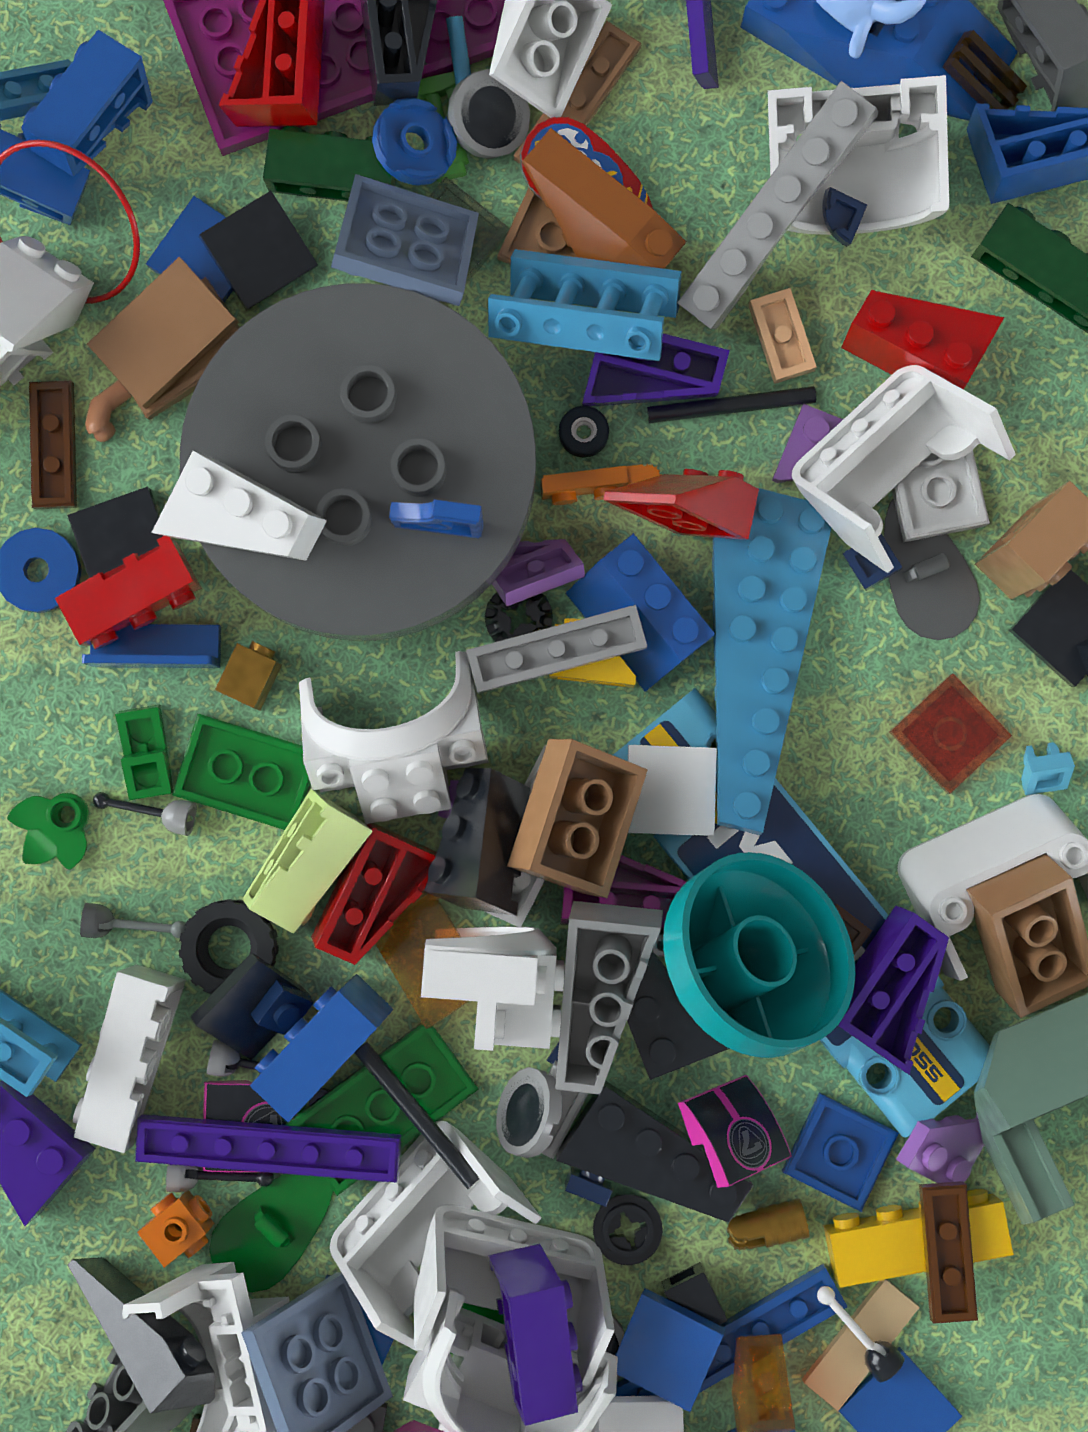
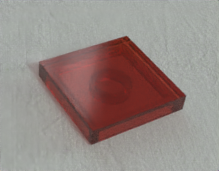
[889,673,1012,794]

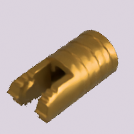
[727,1198,810,1251]

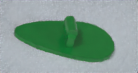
[209,1174,334,1293]

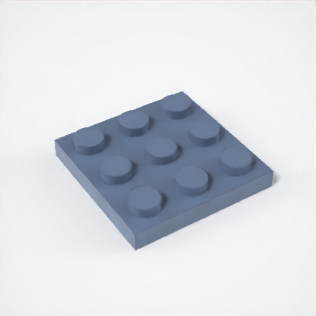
[331,174,479,306]
[241,1272,393,1432]

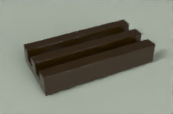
[943,30,1027,110]

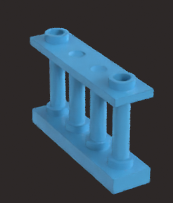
[488,249,682,361]
[0,989,82,1097]

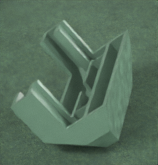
[974,994,1088,1225]

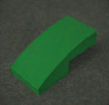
[115,704,173,801]

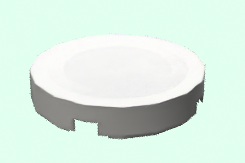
[448,69,530,159]
[496,1067,562,1158]

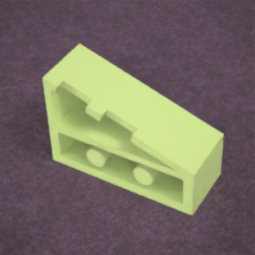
[242,789,372,934]

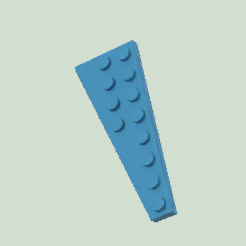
[712,488,831,835]

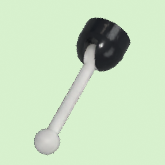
[817,1286,905,1382]

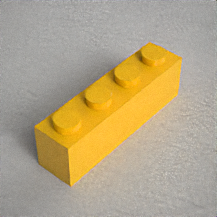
[823,1189,1014,1288]

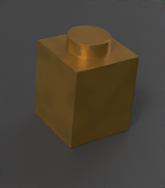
[215,641,282,711]

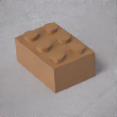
[975,481,1088,599]
[507,739,648,898]
[967,853,1088,1018]

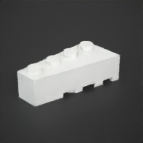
[73,965,186,1153]

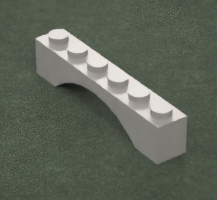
[677,81,878,329]

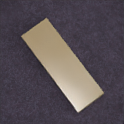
[802,1279,920,1411]

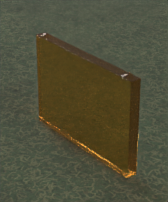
[376,893,470,1029]

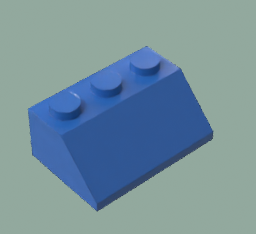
[565,533,715,692]

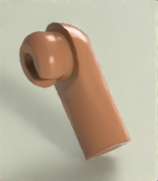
[85,380,132,442]

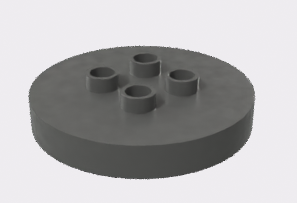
[180,283,536,641]

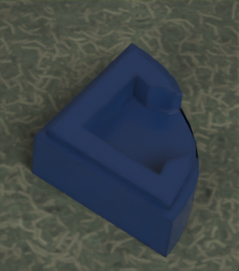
[822,187,867,247]

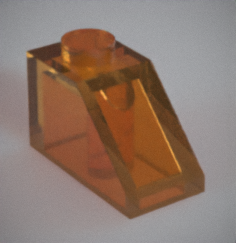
[732,1334,795,1432]

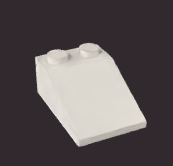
[489,0,612,118]
[0,236,94,352]

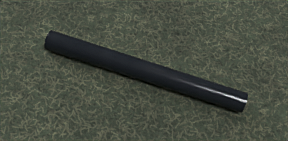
[647,386,816,424]
[354,1041,480,1190]

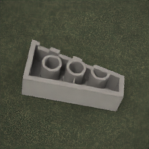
[555,901,663,1095]

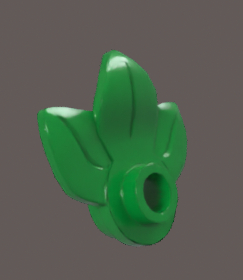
[7,793,89,870]

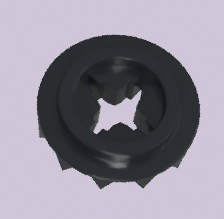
[485,592,553,642]
[593,1193,663,1265]

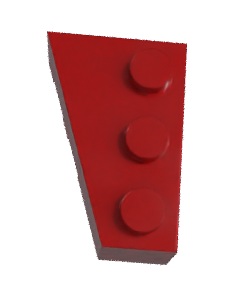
[219,0,325,127]
[841,290,1005,390]
[55,536,202,650]
[311,823,437,965]

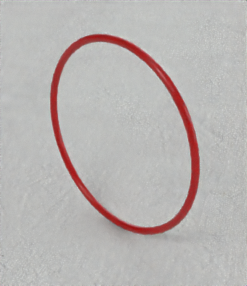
[0,140,140,304]

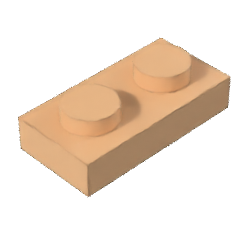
[748,288,817,384]

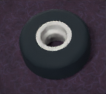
[559,406,609,458]

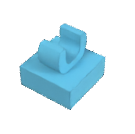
[1021,742,1075,795]

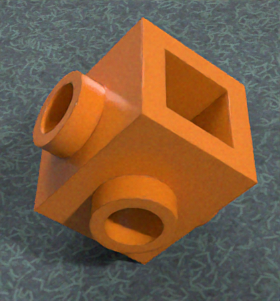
[137,1191,215,1268]

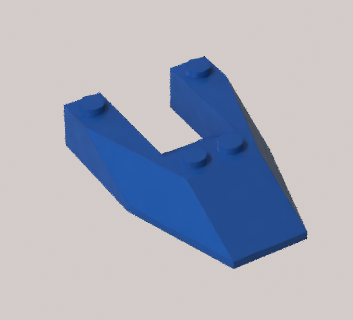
[740,0,1018,121]

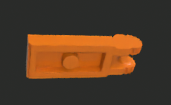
[540,464,662,505]

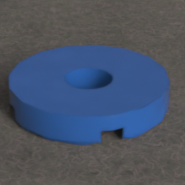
[372,97,457,186]
[0,527,82,613]

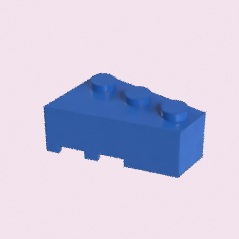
[21,30,153,177]
[966,103,1088,204]
[250,974,394,1122]

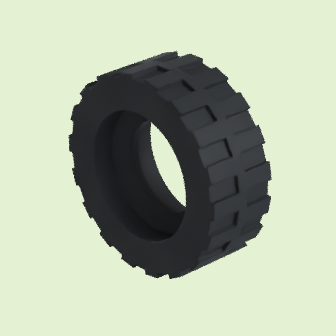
[178,899,279,994]

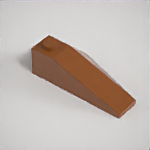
[522,128,687,311]

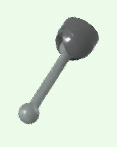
[80,903,186,938]

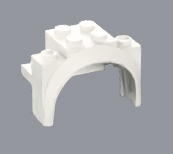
[299,651,489,824]
[421,927,565,1051]
[122,1262,290,1432]
[403,1290,618,1432]

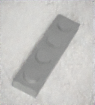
[466,605,647,694]

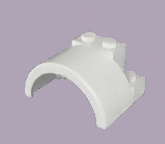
[768,75,949,235]

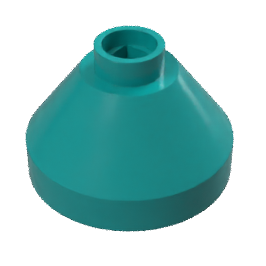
[663,852,855,1058]

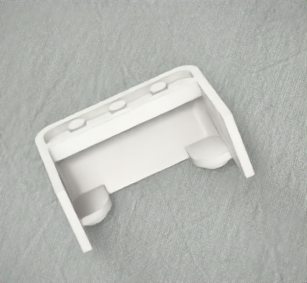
[792,365,1016,573]
[898,794,1088,981]
[330,1121,541,1352]
[414,1205,615,1387]

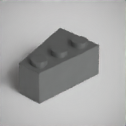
[997,0,1088,111]

